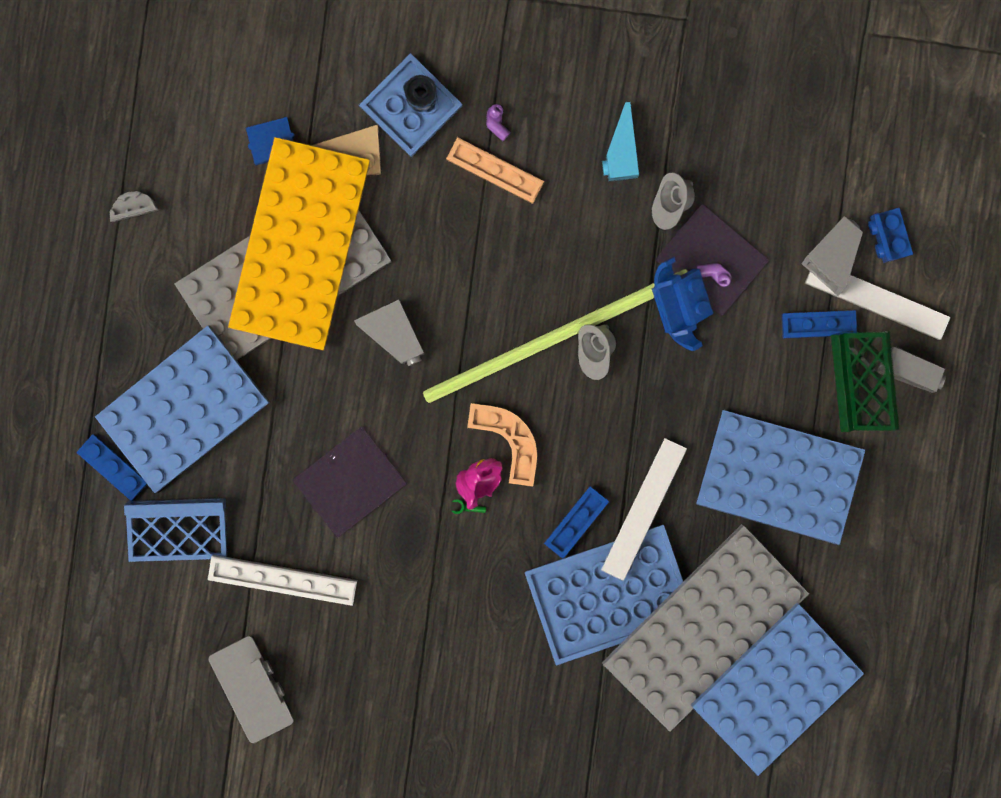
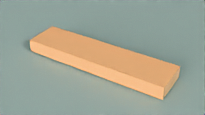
[446,137,544,204]

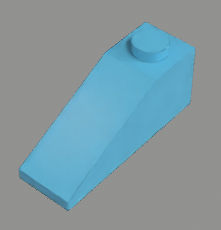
[602,102,639,181]

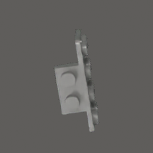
[209,636,294,743]

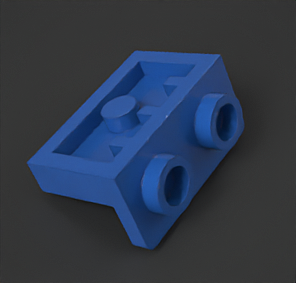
[868,208,913,263]

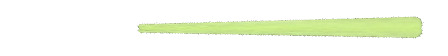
[423,269,688,403]

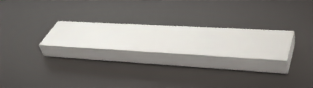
[805,272,950,340]
[601,439,687,581]
[208,555,357,606]

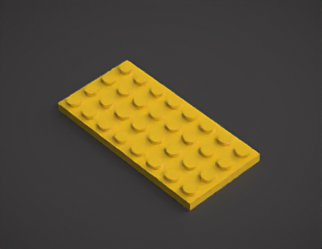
[228,137,370,351]

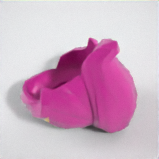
[456,458,502,510]

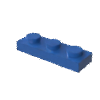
[781,310,857,338]
[76,434,147,501]
[544,486,609,559]

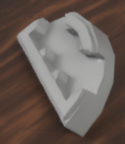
[110,191,158,222]

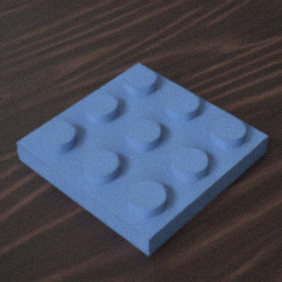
[359,53,463,157]

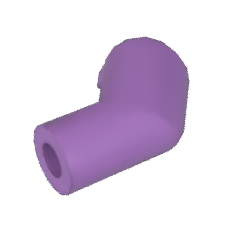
[487,104,511,141]
[697,263,732,287]

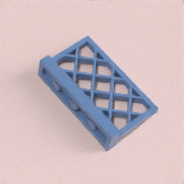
[124,498,227,562]

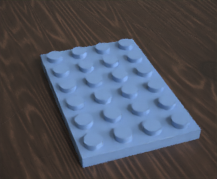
[95,326,270,493]
[696,410,865,545]
[525,525,683,665]
[691,603,864,776]

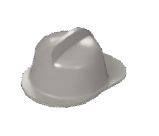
[652,172,695,230]
[578,324,616,380]

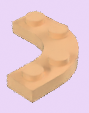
[467,403,537,486]

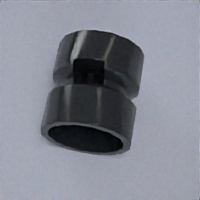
[405,75,437,112]

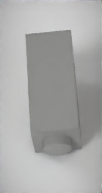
[802,216,863,296]
[354,300,424,366]
[877,347,946,393]

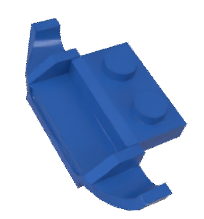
[652,257,713,351]

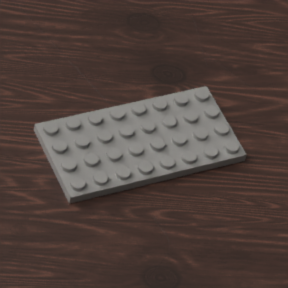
[174,210,392,360]
[602,524,809,732]

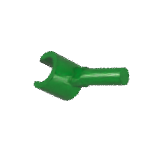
[451,499,486,514]

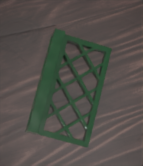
[831,331,899,432]

